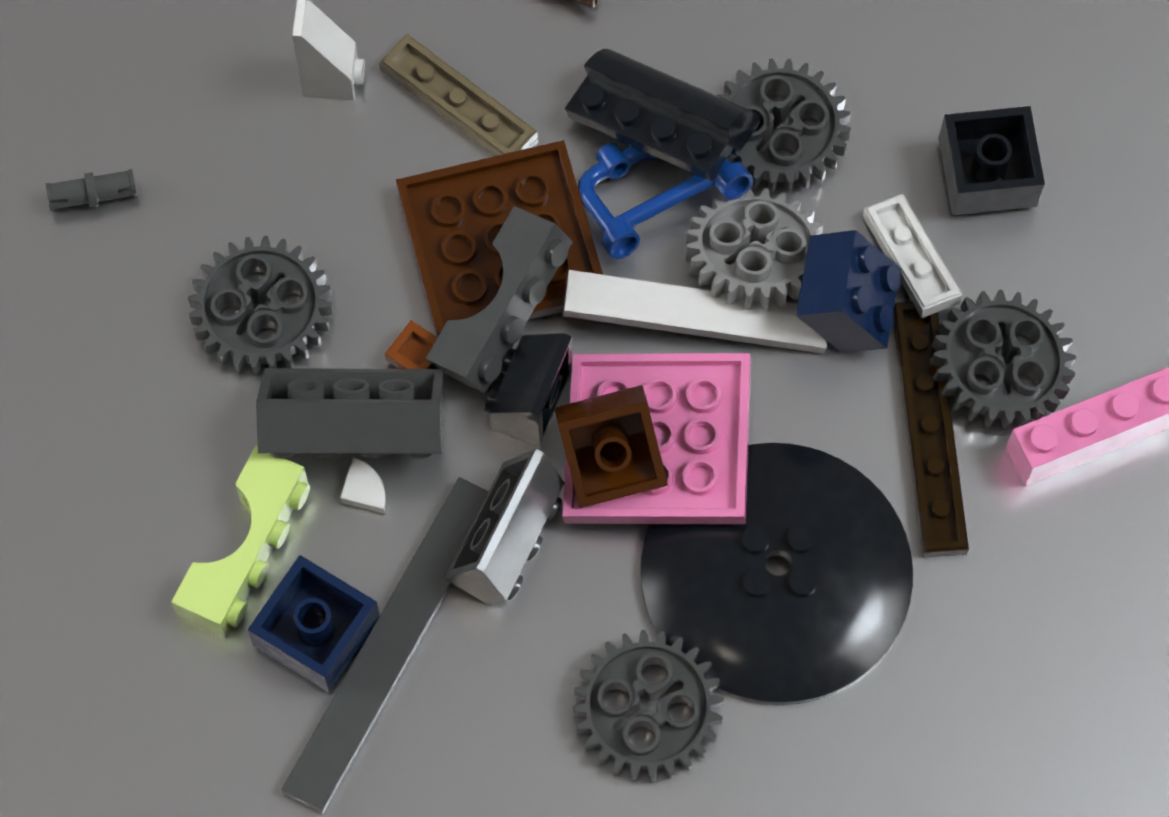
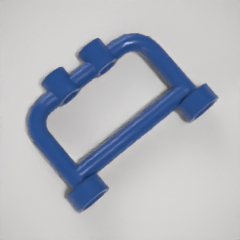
[578,143,753,260]

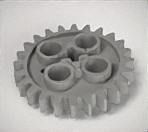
[685,188,823,310]

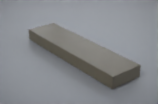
[379,34,537,156]

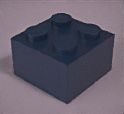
[796,230,901,353]
[247,555,380,693]

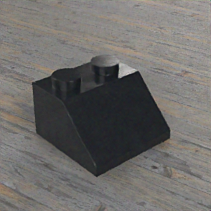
[484,333,572,447]

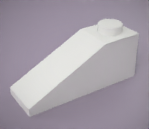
[292,0,365,100]

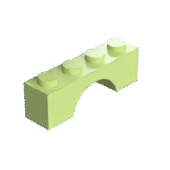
[171,446,310,638]

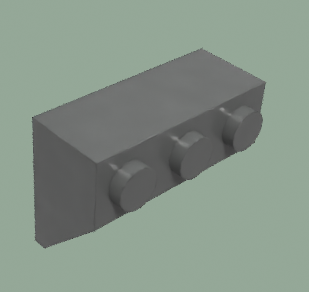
[445,448,565,606]

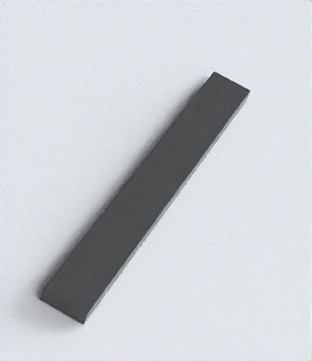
[281,477,489,814]

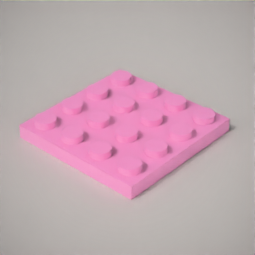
[562,353,751,524]

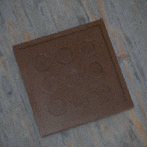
[396,140,603,337]

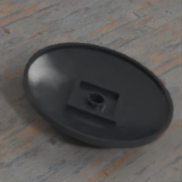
[640,443,913,705]

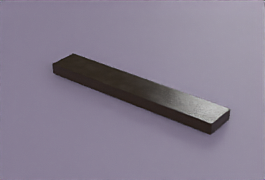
[893,302,969,558]

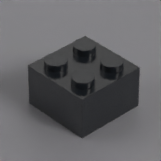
[938,106,1045,215]

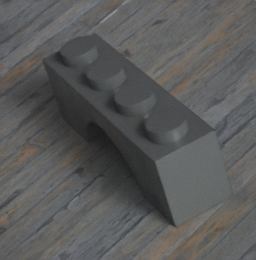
[425,206,573,394]

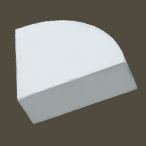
[340,457,386,514]

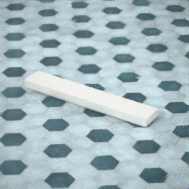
[562,270,827,354]

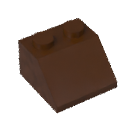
[554,385,668,508]

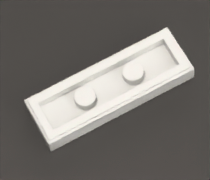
[863,194,963,318]

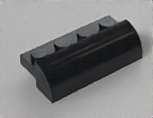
[565,49,760,181]

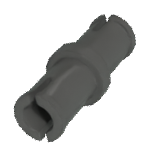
[45,169,137,211]

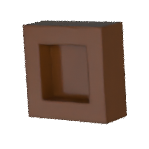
[385,320,438,369]

